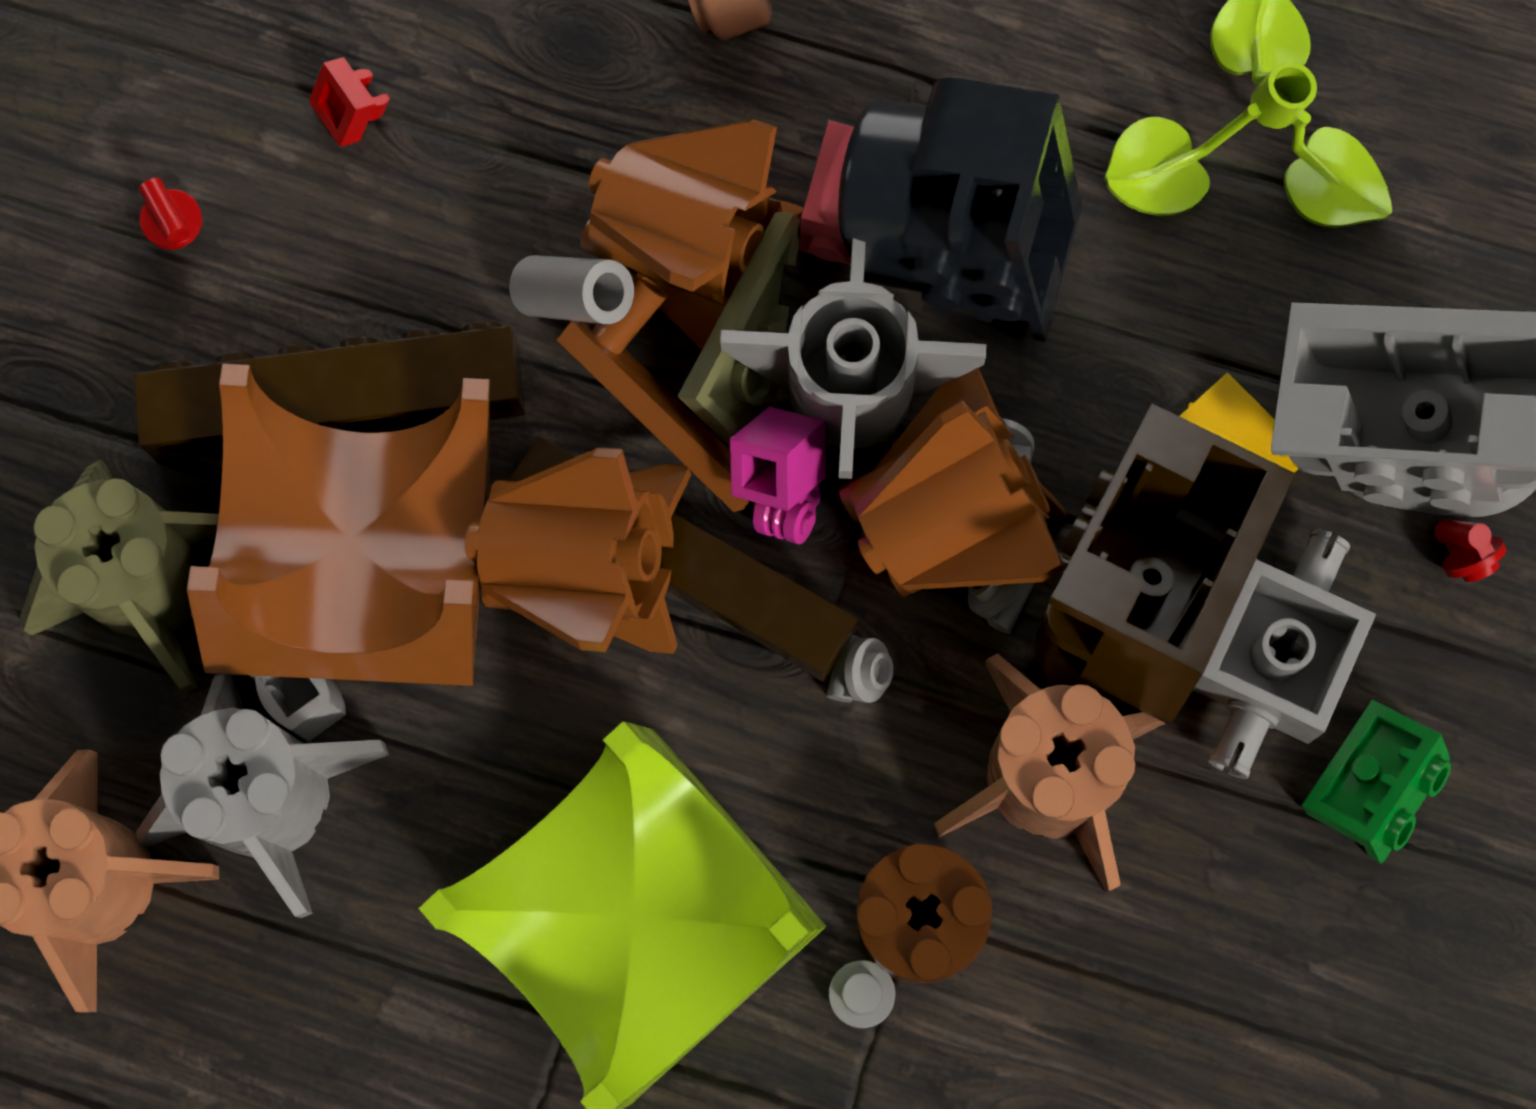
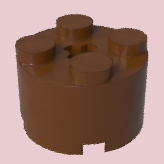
[856,844,992,984]

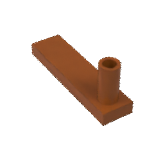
[557,273,754,512]

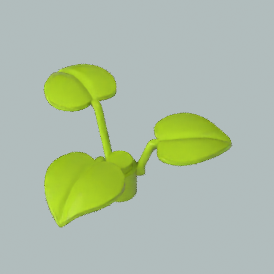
[1104,0,1392,228]

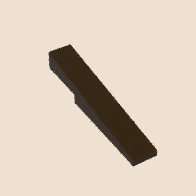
[509,436,858,682]

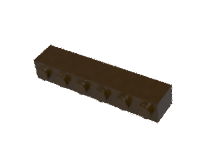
[134,321,526,462]

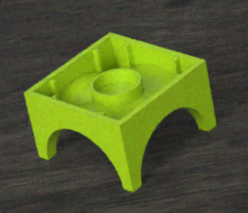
[418,721,827,1109]

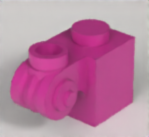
[730,407,826,544]

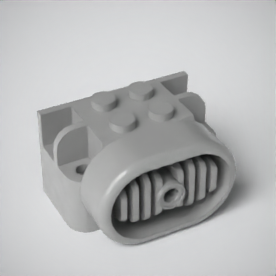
[1271,303,1536,517]

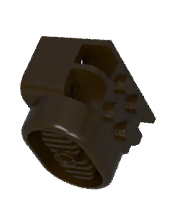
[1035,403,1296,725]

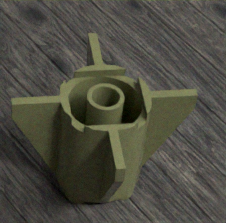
[19,460,219,693]

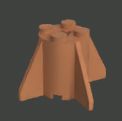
[933,653,1165,893]
[0,749,219,1013]

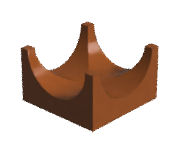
[187,364,490,686]

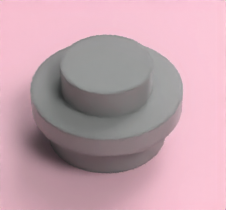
[829,960,895,1028]

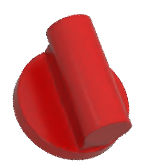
[139,178,203,250]
[1435,519,1507,582]

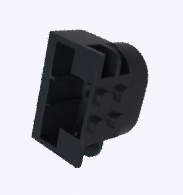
[838,77,1082,342]

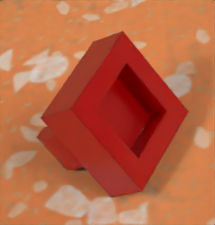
[308,57,390,147]

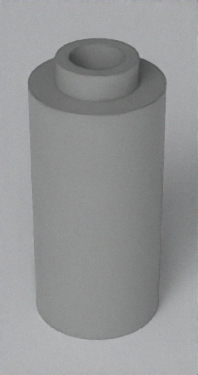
[509,255,634,324]

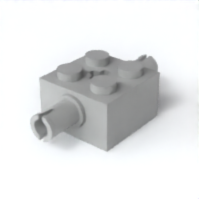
[1193,529,1376,779]

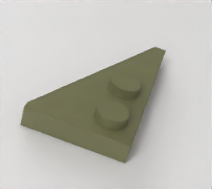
[677,212,800,447]

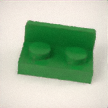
[1302,699,1451,864]

